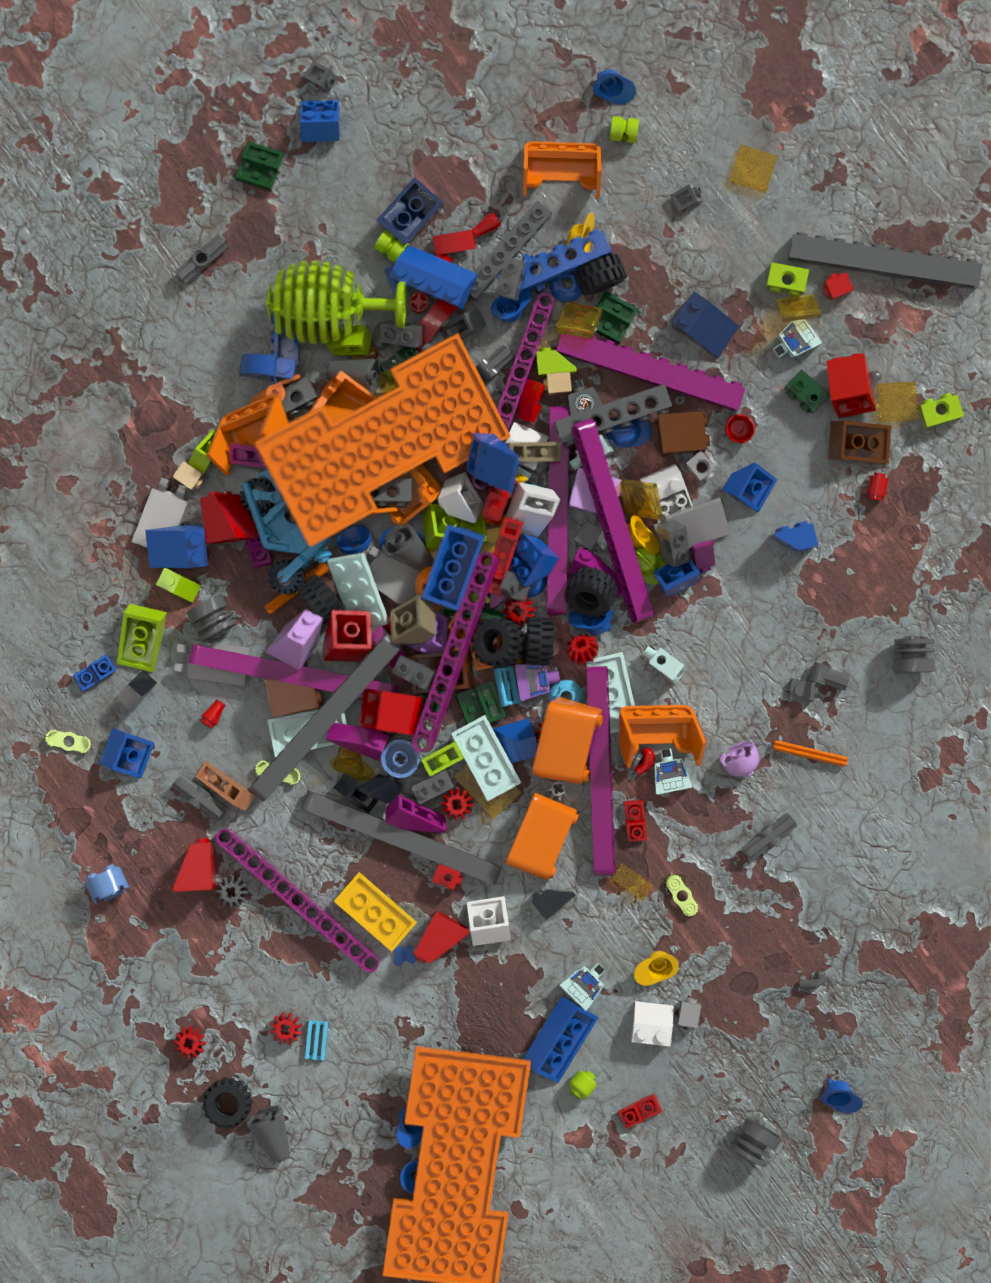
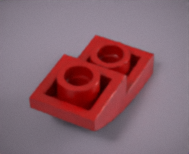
[433,230,476,255]
[518,379,545,423]
[624,799,647,842]
[618,1093,663,1129]

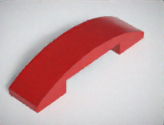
[416,300,458,353]
[489,517,523,596]

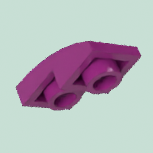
[246,537,273,569]

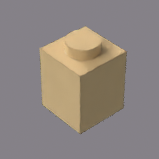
[543,372,572,395]
[172,461,204,491]

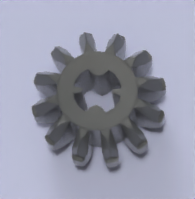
[215,875,248,909]

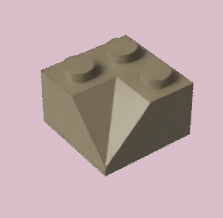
[391,595,436,644]

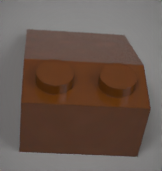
[828,421,891,464]
[409,650,474,694]

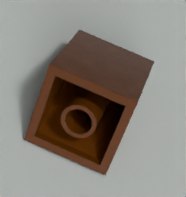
[656,411,710,457]
[264,679,323,718]

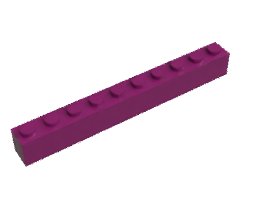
[556,327,746,412]

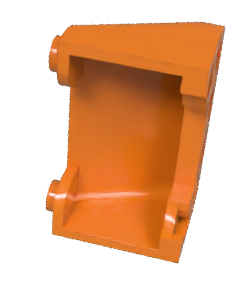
[307,371,377,422]
[386,463,442,526]
[532,697,603,784]
[505,792,579,881]

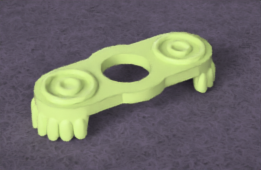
[45,730,91,753]
[255,760,301,785]
[666,874,698,917]

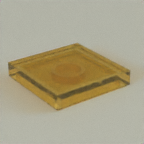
[730,145,778,193]
[776,294,821,322]
[556,302,603,339]
[877,381,918,422]
[620,479,663,520]

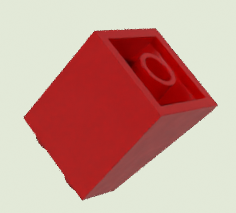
[826,353,876,418]
[200,491,259,544]
[323,610,371,662]
[358,688,423,735]
[173,838,216,892]
[414,910,470,964]

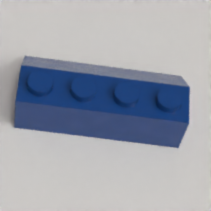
[389,245,478,310]
[422,525,485,610]
[523,996,599,1083]

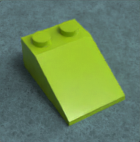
[422,504,488,550]
[117,604,167,672]

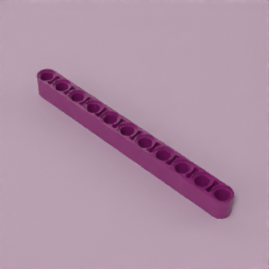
[472,292,554,491]
[547,407,569,615]
[571,418,653,624]
[412,552,499,753]
[188,644,397,698]
[587,666,615,876]
[216,828,380,973]

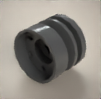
[187,594,237,642]
[894,636,935,673]
[730,1118,782,1167]

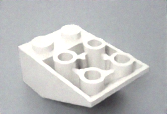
[640,464,693,523]
[499,482,560,539]

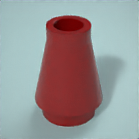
[472,212,502,238]
[200,699,226,729]

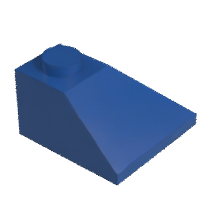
[722,462,778,512]
[493,718,538,763]

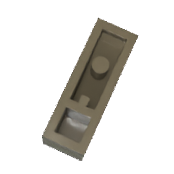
[505,442,561,464]

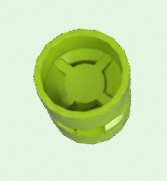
[610,116,639,144]
[374,230,409,263]

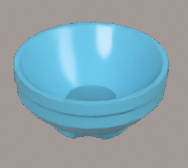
[548,679,583,703]

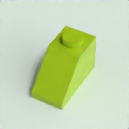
[326,324,373,356]
[536,347,577,377]
[188,429,216,474]
[156,568,201,603]

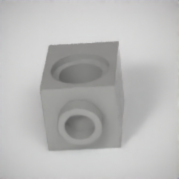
[685,451,716,482]
[677,998,701,1028]

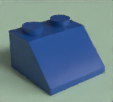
[653,559,700,598]
[99,728,154,778]

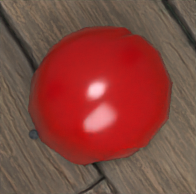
[725,414,755,444]

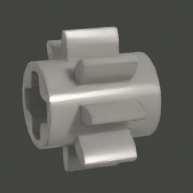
[546,780,570,800]

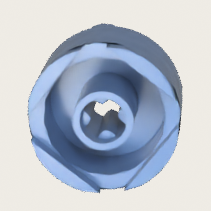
[381,739,420,778]
[85,864,130,905]

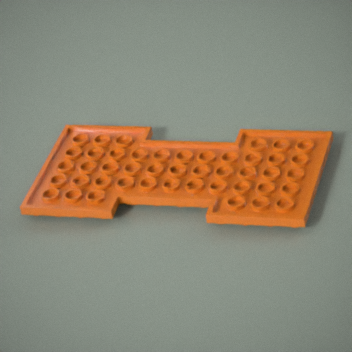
[254,333,511,547]
[382,1046,531,1283]

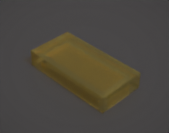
[611,863,653,901]

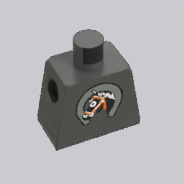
[567,379,603,421]

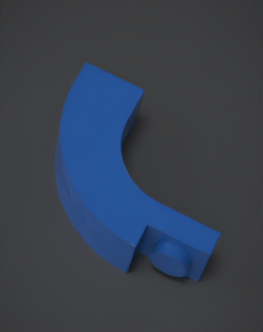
[239,354,296,380]

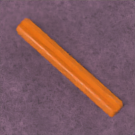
[264,562,329,614]
[773,740,848,767]

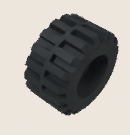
[574,254,627,295]
[565,567,617,618]
[297,574,346,625]
[472,617,525,668]
[526,617,555,666]
[202,1077,253,1129]

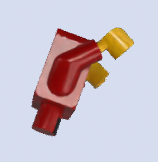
[481,473,528,527]

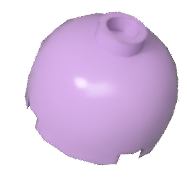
[720,741,759,777]

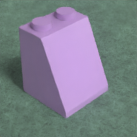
[568,468,625,515]
[266,610,323,670]

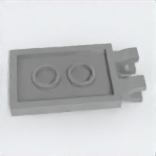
[131,478,189,548]
[653,498,731,549]
[366,544,419,605]
[174,640,250,686]

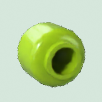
[568,1070,597,1100]

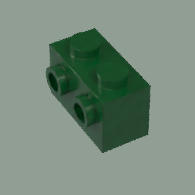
[784,369,830,414]

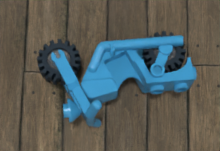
[240,468,332,594]

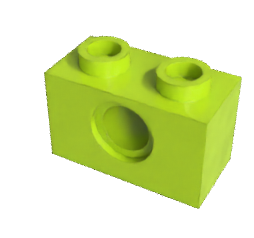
[765,262,809,297]
[918,393,964,429]
[421,742,464,777]

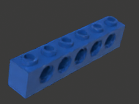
[496,229,613,294]

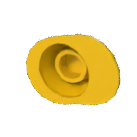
[567,212,595,253]
[627,515,660,554]
[634,951,679,986]

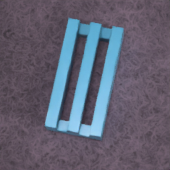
[493,665,521,707]
[305,1020,328,1061]

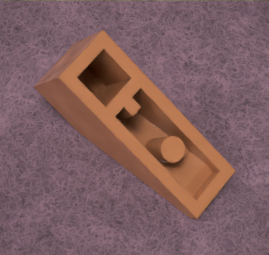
[195,761,256,811]

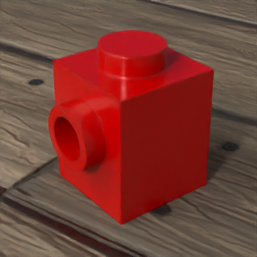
[822,272,854,301]
[432,863,463,890]

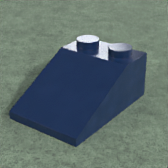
[376,177,444,246]
[671,291,739,358]

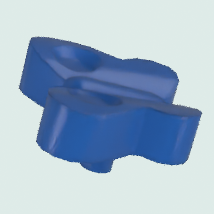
[394,945,416,966]

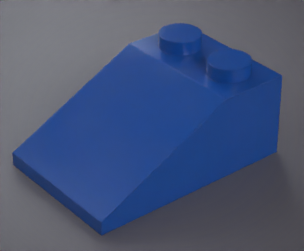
[145,523,208,568]

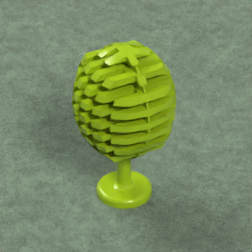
[265,260,406,344]

